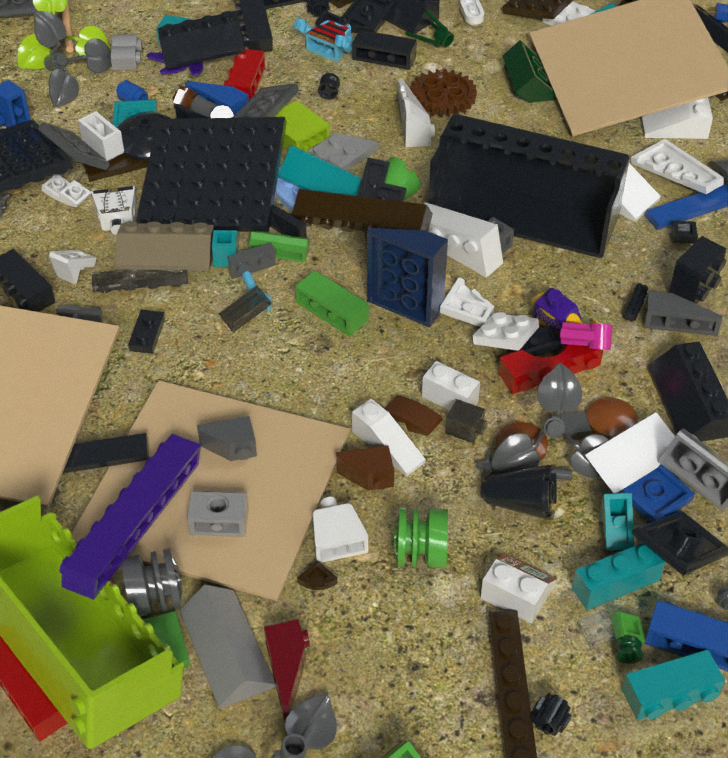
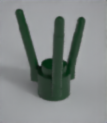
[405,10,454,48]

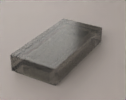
[219,286,272,333]

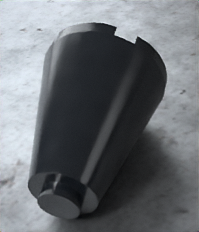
[481,465,557,520]

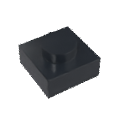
[671,221,698,244]

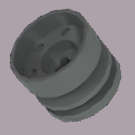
[121,548,183,617]

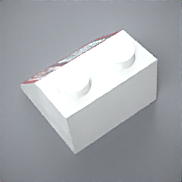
[481,555,558,624]

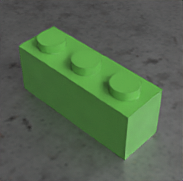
[295,270,369,336]

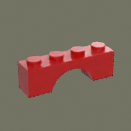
[498,344,603,394]

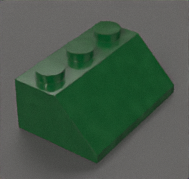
[502,40,557,103]

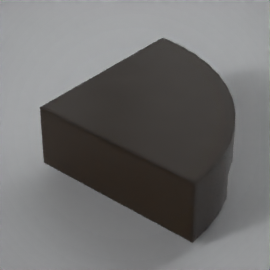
[297,561,338,590]

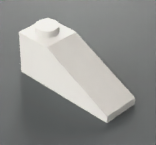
[352,399,426,477]

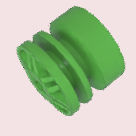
[394,507,448,568]

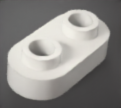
[460,0,484,26]

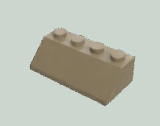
[115,221,214,271]

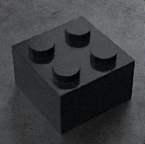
[669,236,727,304]

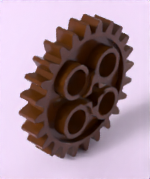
[410,69,477,117]

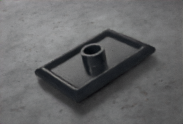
[632,511,728,576]

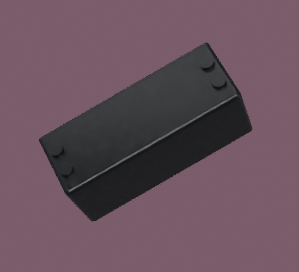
[428,114,630,258]

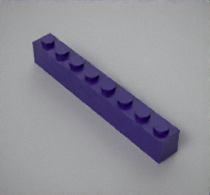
[60,434,201,600]

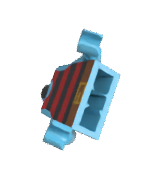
[293,18,353,62]

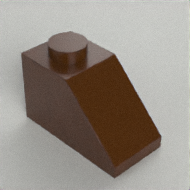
[336,445,395,490]

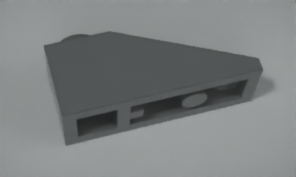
[644,291,722,336]

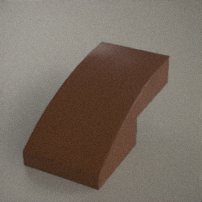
[384,395,443,436]

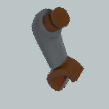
[172,86,234,118]

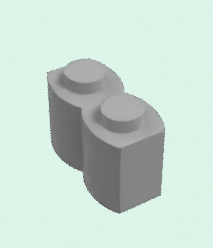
[111,34,142,70]

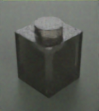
[445,399,487,444]

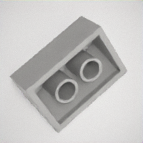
[658,428,728,512]

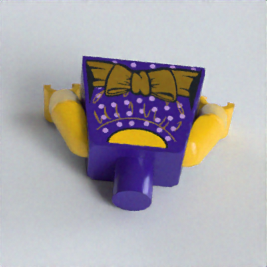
[531,287,600,340]

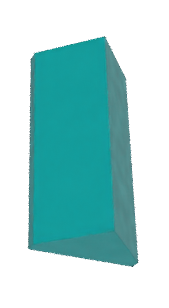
[278,145,362,196]

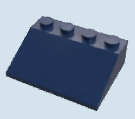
[367,228,448,328]

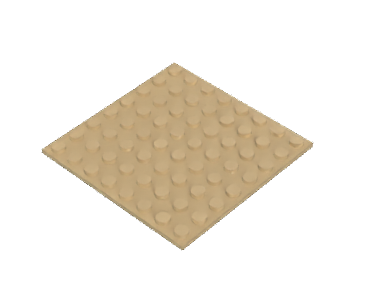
[529,0,728,136]
[0,306,120,508]
[71,380,350,601]

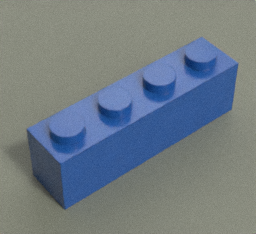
[645,600,728,672]

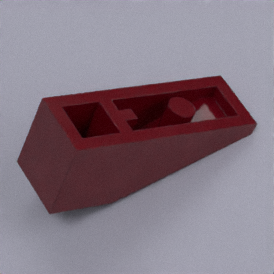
[264,619,310,720]

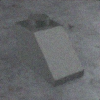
[197,416,257,461]

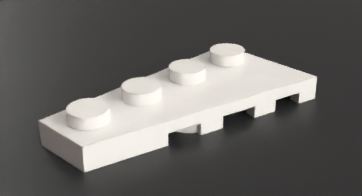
[631,139,724,194]

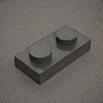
[227,243,276,279]

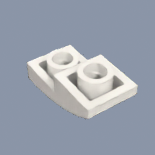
[42,175,92,207]

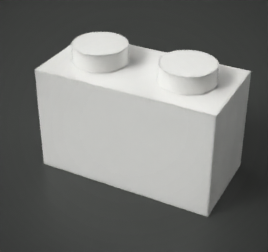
[78,111,124,161]
[422,361,480,418]

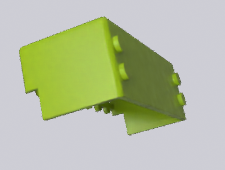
[0,495,184,749]

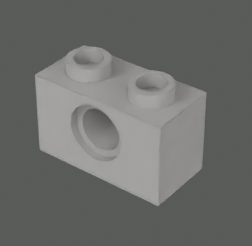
[187,491,249,537]

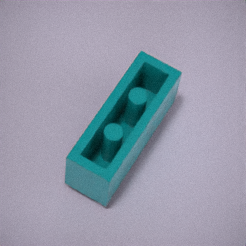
[572,543,665,611]
[622,650,725,720]

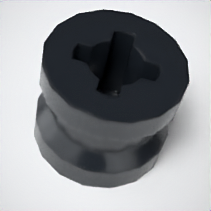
[318,73,340,100]

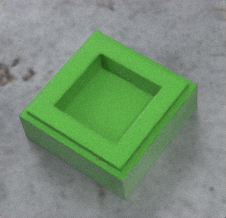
[611,611,645,645]

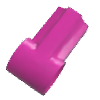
[560,322,613,350]

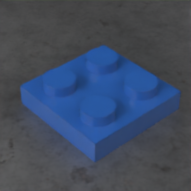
[617,464,695,523]

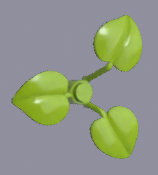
[17,0,111,70]

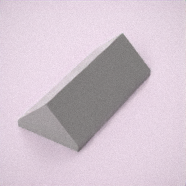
[180,584,276,709]

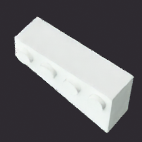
[424,202,503,278]

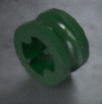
[615,637,643,664]

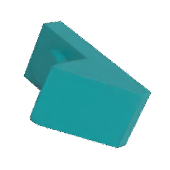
[599,493,634,550]

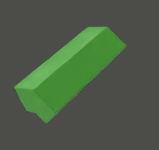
[249,231,310,262]

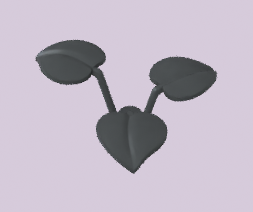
[33,11,112,108]
[491,363,609,478]
[213,694,337,758]

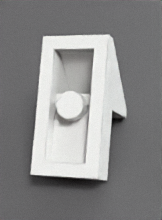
[49,250,97,284]

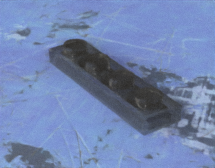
[91,269,188,293]

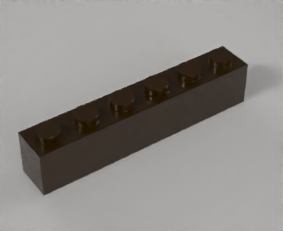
[292,189,433,234]

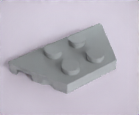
[308,133,379,170]

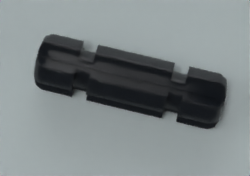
[623,283,648,322]

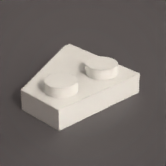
[440,277,494,327]

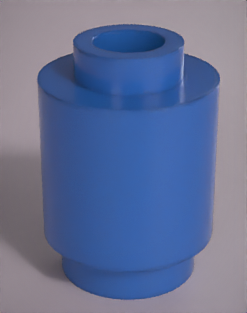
[116,80,148,101]

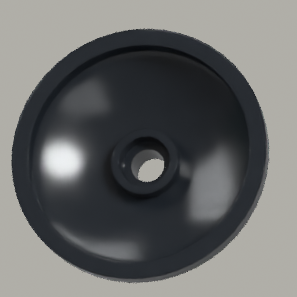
[117,112,171,160]

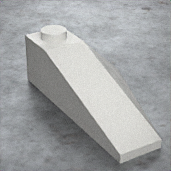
[398,78,435,147]

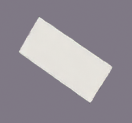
[585,412,675,494]

